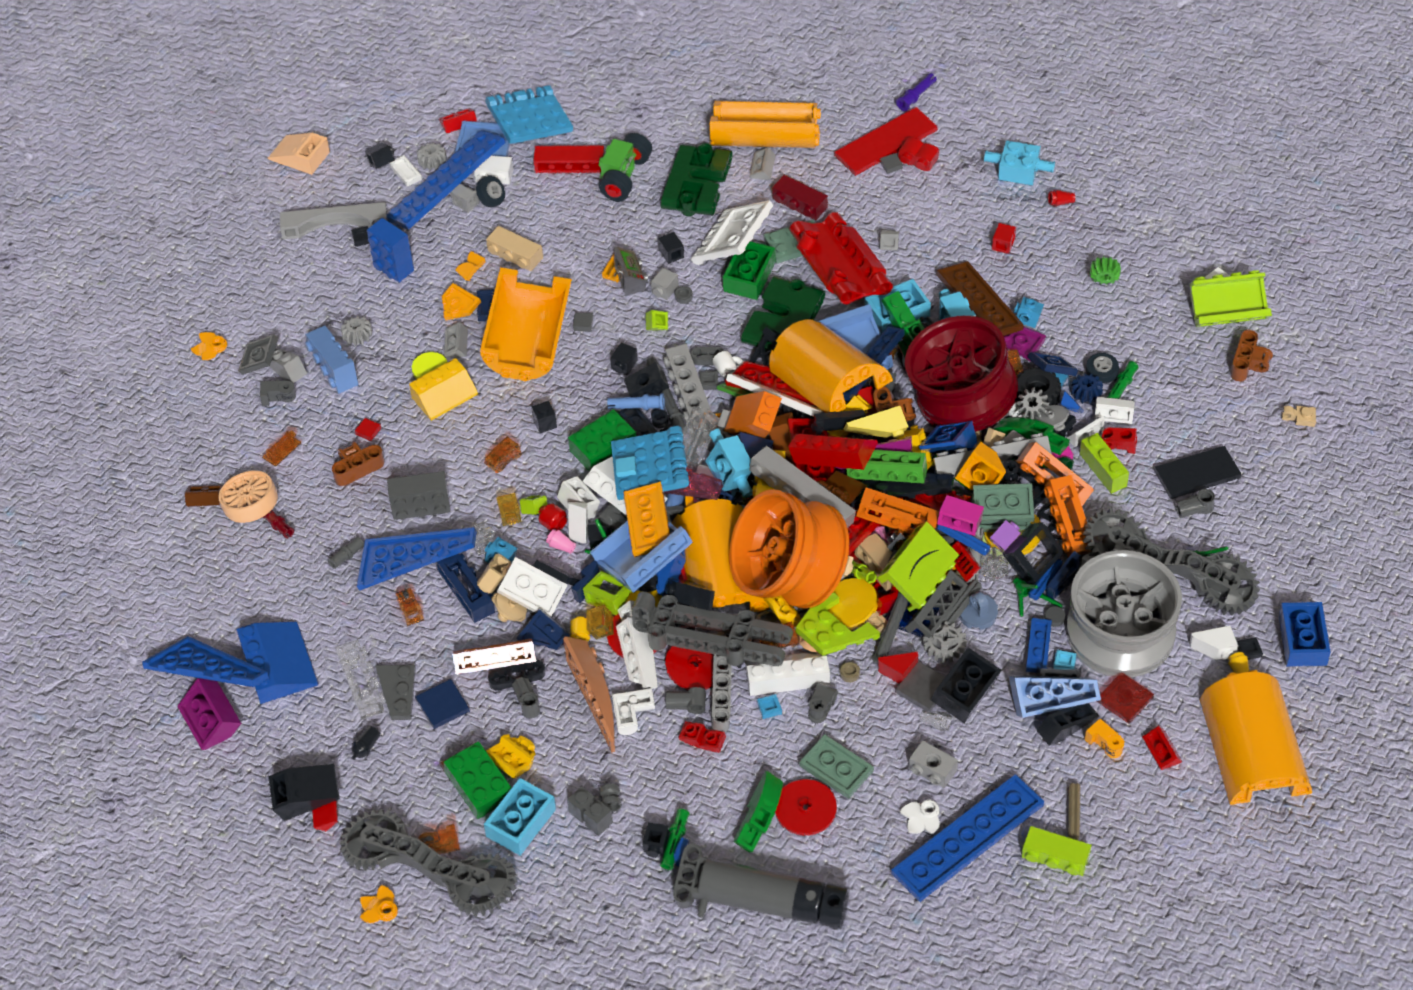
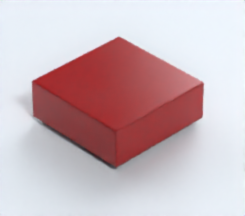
[355,418,381,441]

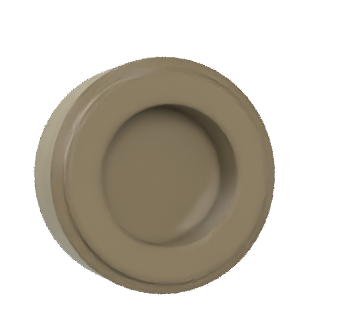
[840,662,860,683]

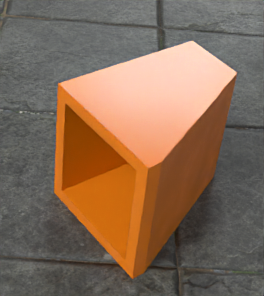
[724,391,782,438]

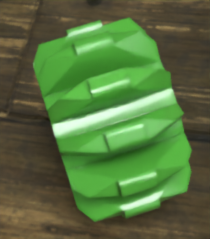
[1090,256,1121,285]

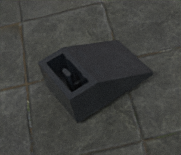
[268,764,340,821]

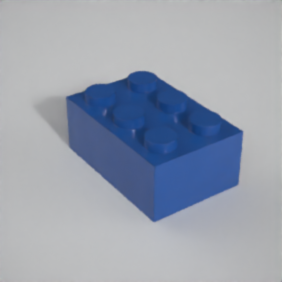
[367,218,414,283]
[1278,602,1331,667]

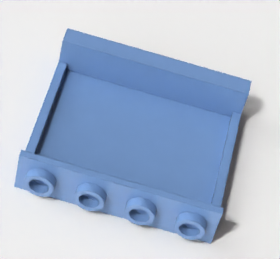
[817,304,893,370]
[590,520,693,593]

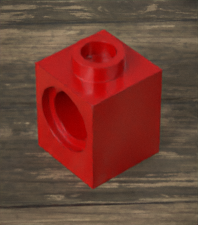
[992,223,1016,254]

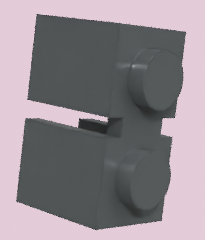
[567,786,613,836]

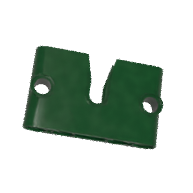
[661,143,733,216]
[741,276,826,352]

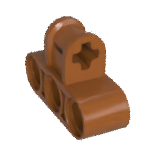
[1231,330,1273,382]
[874,386,916,441]
[332,441,385,486]

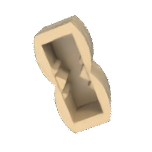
[477,554,511,593]

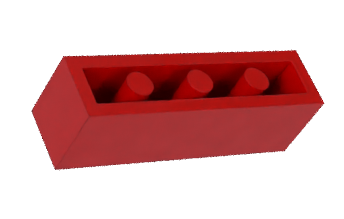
[534,146,605,173]

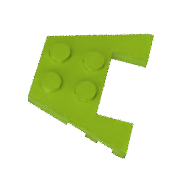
[795,592,880,656]

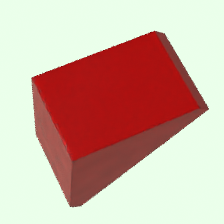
[878,651,918,684]

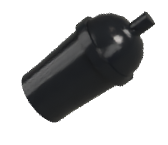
[351,726,381,760]

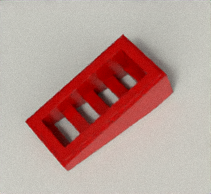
[952,541,981,582]

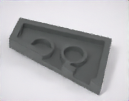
[375,665,416,720]

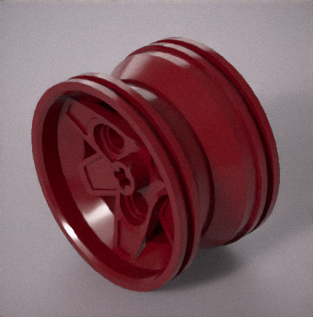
[905,315,1018,432]

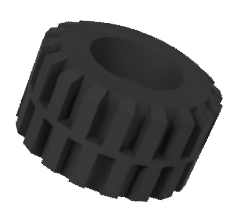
[1016,367,1061,416]

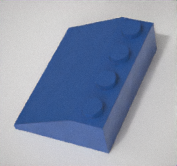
[236,622,318,704]

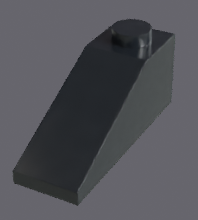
[665,578,715,611]
[1036,703,1099,746]

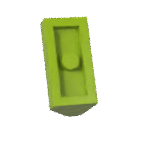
[583,571,631,615]

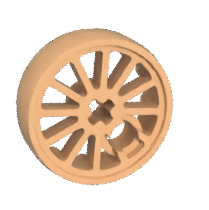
[219,471,278,523]

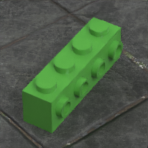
[846,450,927,483]

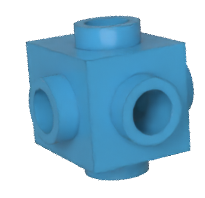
[1014,297,1044,328]
[484,537,518,564]

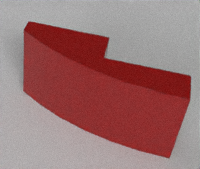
[876,586,899,616]
[678,721,726,753]

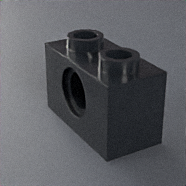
[624,362,670,397]

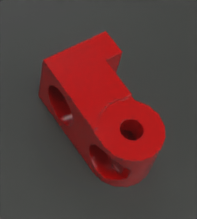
[1101,427,1137,454]

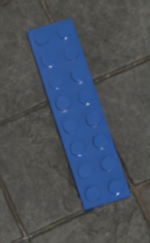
[387,130,506,230]
[891,774,1045,902]

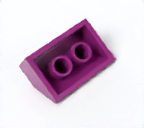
[177,678,241,750]

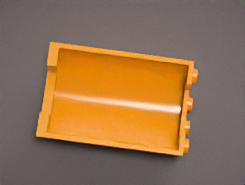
[710,101,821,148]
[480,267,572,381]
[769,319,893,413]
[672,499,769,618]
[1200,670,1312,805]

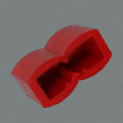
[898,137,939,171]

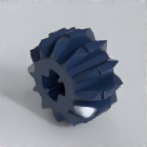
[1071,373,1103,404]

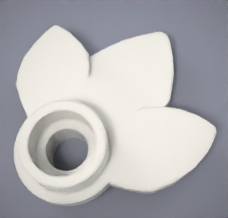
[900,800,940,834]

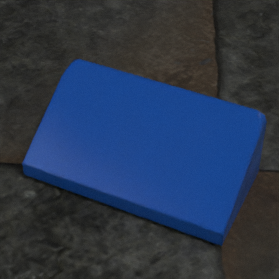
[1061,391,1084,413]

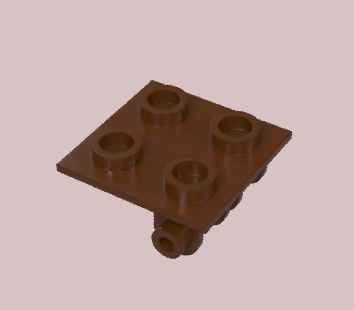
[817,471,867,505]

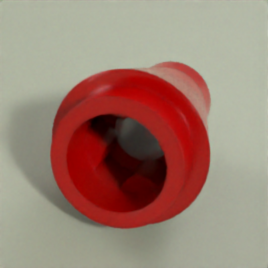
[1048,189,1075,207]

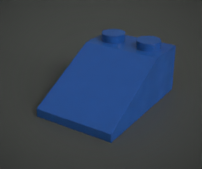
[919,421,978,454]

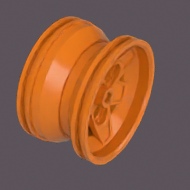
[729,489,849,609]

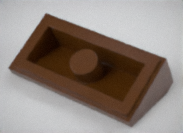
[184,485,223,507]

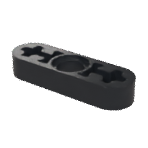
[488,660,546,691]

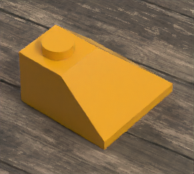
[955,441,1006,491]

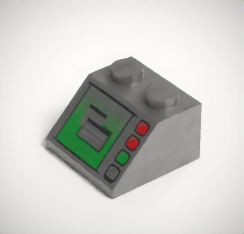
[614,247,648,296]

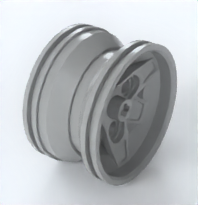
[1066,550,1182,678]

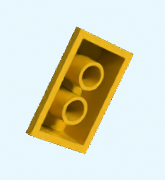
[409,358,478,421]

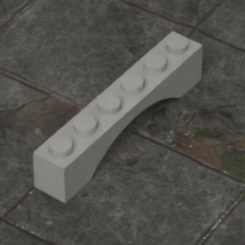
[280,202,388,240]
[933,433,1051,478]

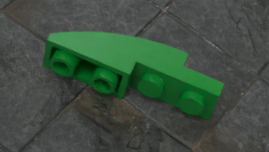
[881,291,925,347]
[993,417,1070,455]
[733,771,783,853]

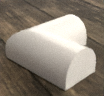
[612,688,655,735]

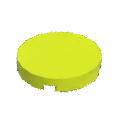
[412,352,447,379]

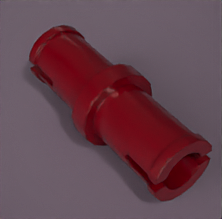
[263,509,294,539]

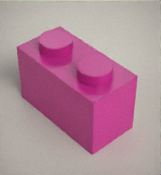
[937,495,984,536]

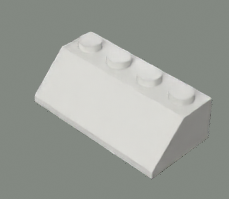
[582,457,668,516]
[744,652,830,696]

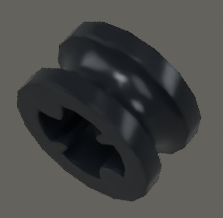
[652,410,669,429]

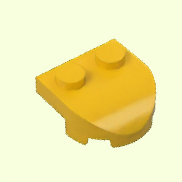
[763,595,802,627]
[486,734,536,779]

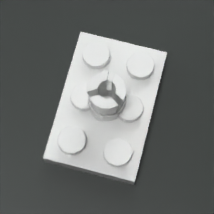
[497,557,567,617]

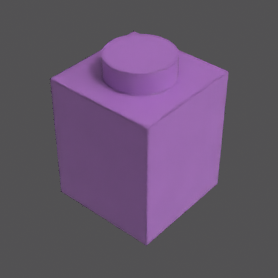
[990,520,1021,552]

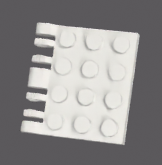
[691,200,773,265]

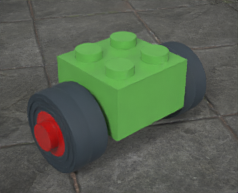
[599,133,652,202]

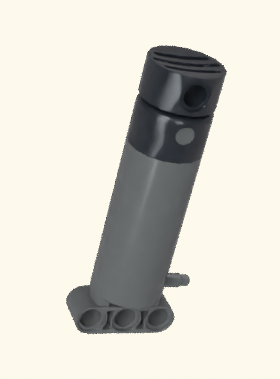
[673,844,850,929]

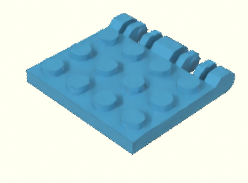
[485,85,573,144]
[611,426,689,500]

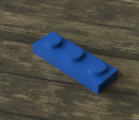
[1026,618,1052,673]

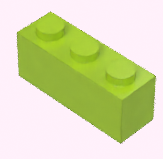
[1080,433,1129,494]
[1022,826,1092,876]

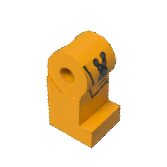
[1084,719,1125,758]

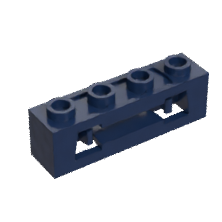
[435,553,495,623]

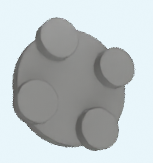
[1035,405,1069,431]

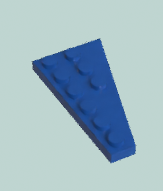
[357,527,477,591]
[142,636,269,687]

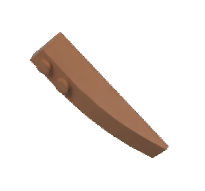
[563,637,615,753]

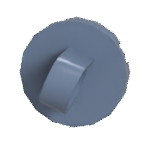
[959,591,998,630]

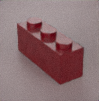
[772,175,828,220]

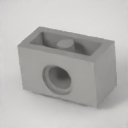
[909,741,958,788]

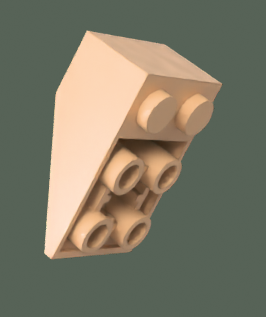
[268,133,330,175]

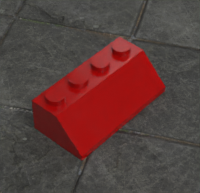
[787,419,835,482]
[788,434,878,470]

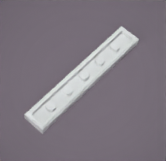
[726,374,825,416]

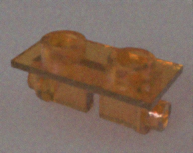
[262,430,301,467]

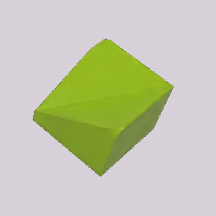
[646,310,668,331]
[519,495,547,515]

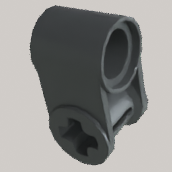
[808,683,838,723]

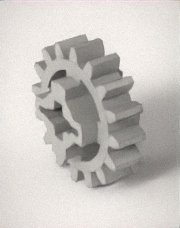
[923,621,967,663]

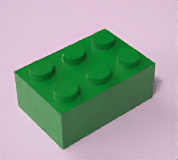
[723,241,776,300]
[568,409,636,472]
[444,741,512,820]

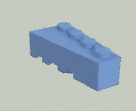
[305,326,358,394]
[1009,676,1101,718]

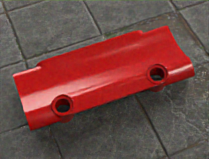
[789,212,893,304]

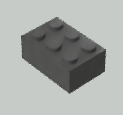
[387,471,451,520]

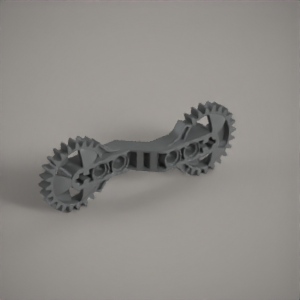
[1082,508,1260,616]
[339,809,518,917]

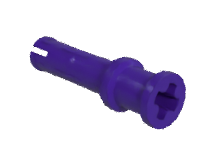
[896,73,937,111]

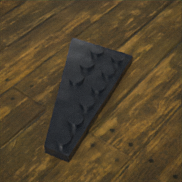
[839,469,954,508]

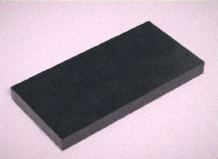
[1154,446,1241,499]

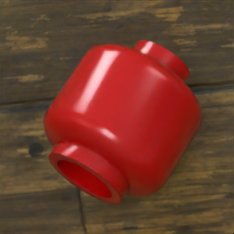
[538,503,567,531]

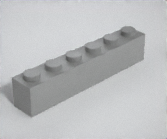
[749,446,856,528]

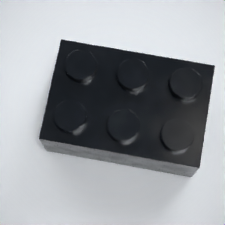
[931,647,1002,724]

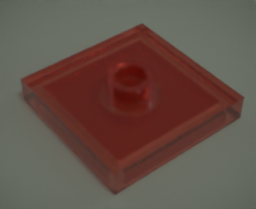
[1096,673,1154,724]

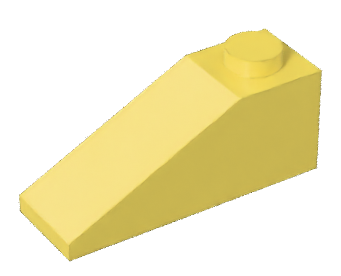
[844,406,908,438]

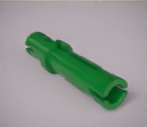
[1107,361,1139,399]
[660,809,690,870]

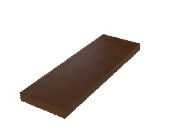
[936,261,1024,336]

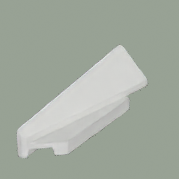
[616,601,658,689]

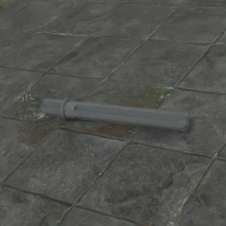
[646,357,687,433]
[873,592,908,664]

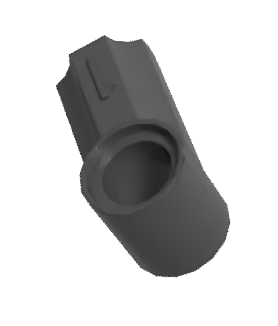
[1175,489,1215,518]
[597,505,627,531]
[512,677,540,719]
[666,687,706,714]

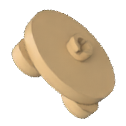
[492,593,527,622]

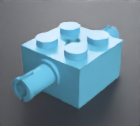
[984,141,1055,185]
[939,289,976,321]
[706,429,753,498]

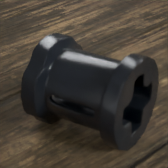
[1001,460,1019,484]

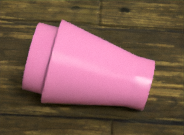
[546,529,576,554]

